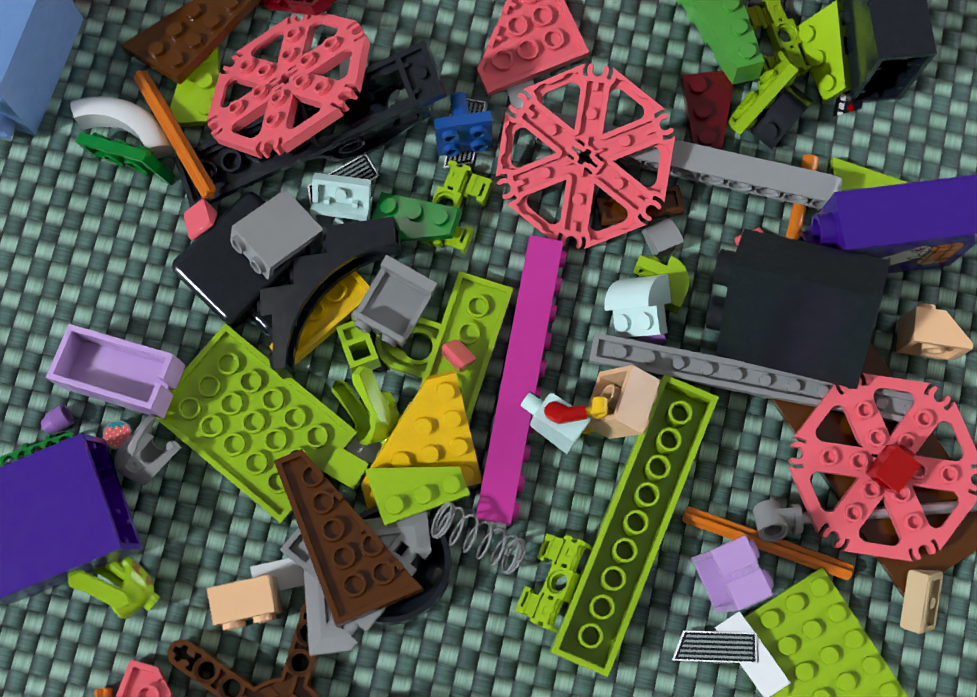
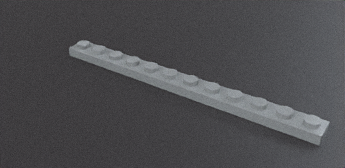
[588,332,941,430]

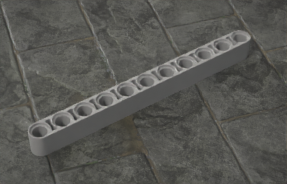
[535,112,843,209]

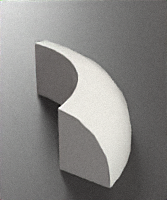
[70,97,176,159]

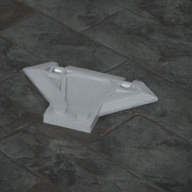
[280,512,432,656]

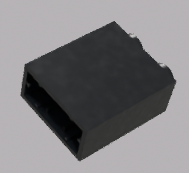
[828,0,937,105]
[706,229,890,389]

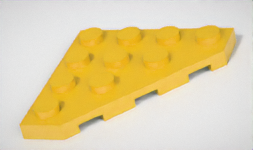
[361,370,482,510]

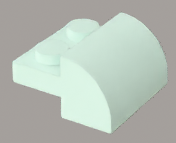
[310,173,372,234]
[605,274,671,338]

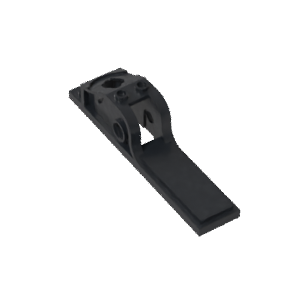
[174,40,448,207]

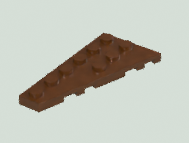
[121,0,262,85]
[274,449,424,628]

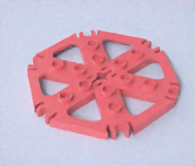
[207,13,370,159]
[496,64,675,249]
[788,373,977,562]

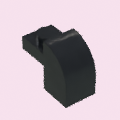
[751,84,813,150]

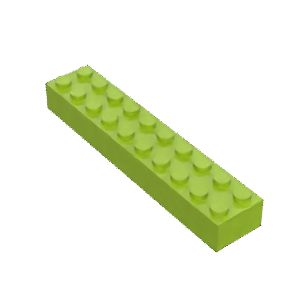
[549,374,719,677]

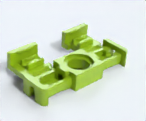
[746,0,812,77]
[422,160,494,254]
[515,533,592,633]

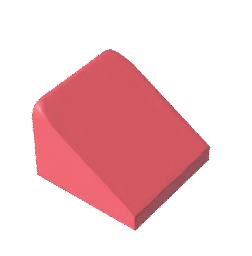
[184,199,218,240]
[441,339,476,373]

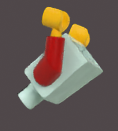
[520,391,608,454]

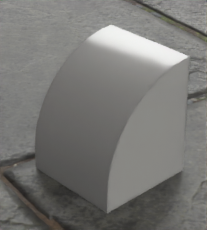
[641,219,685,259]

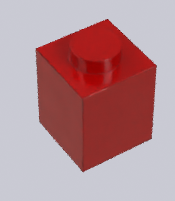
[865,444,921,493]

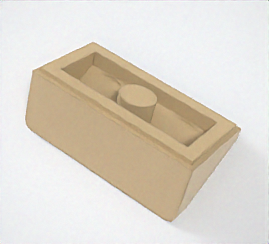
[900,569,943,634]

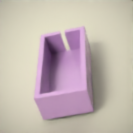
[46,324,186,419]
[691,535,773,613]

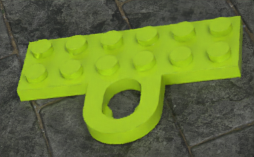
[376,271,514,424]

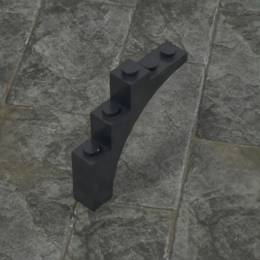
[257,217,401,379]

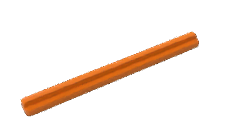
[133,70,217,199]
[682,506,854,580]

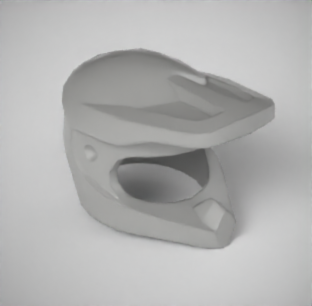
[114,414,182,486]

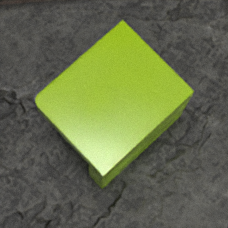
[323,447,370,493]

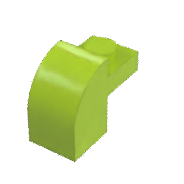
[633,255,689,314]
[336,321,382,373]

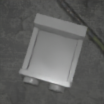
[230,189,324,279]
[351,255,437,348]

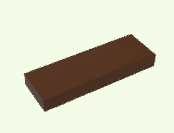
[596,185,685,228]

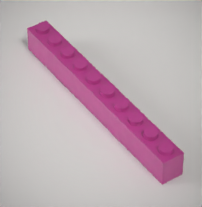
[475,235,567,527]

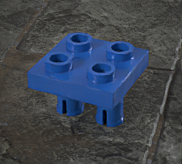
[434,92,493,157]

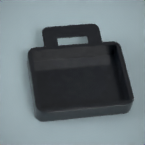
[172,192,311,334]

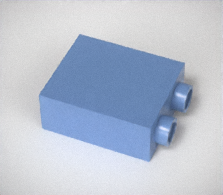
[0,0,84,139]

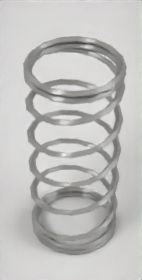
[431,502,526,574]

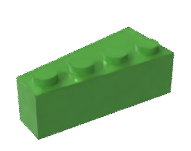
[676,0,765,85]

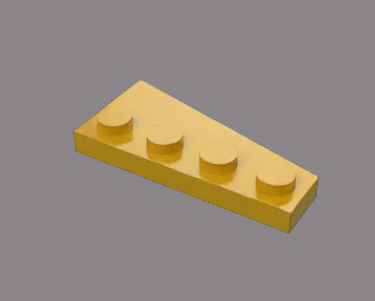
[269,271,370,365]

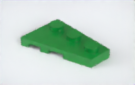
[75,132,176,185]
[372,192,461,244]

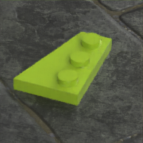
[797,0,851,102]
[170,46,220,127]
[728,50,799,135]
[830,157,909,191]
[364,466,470,527]

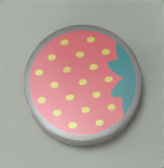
[103,420,134,451]

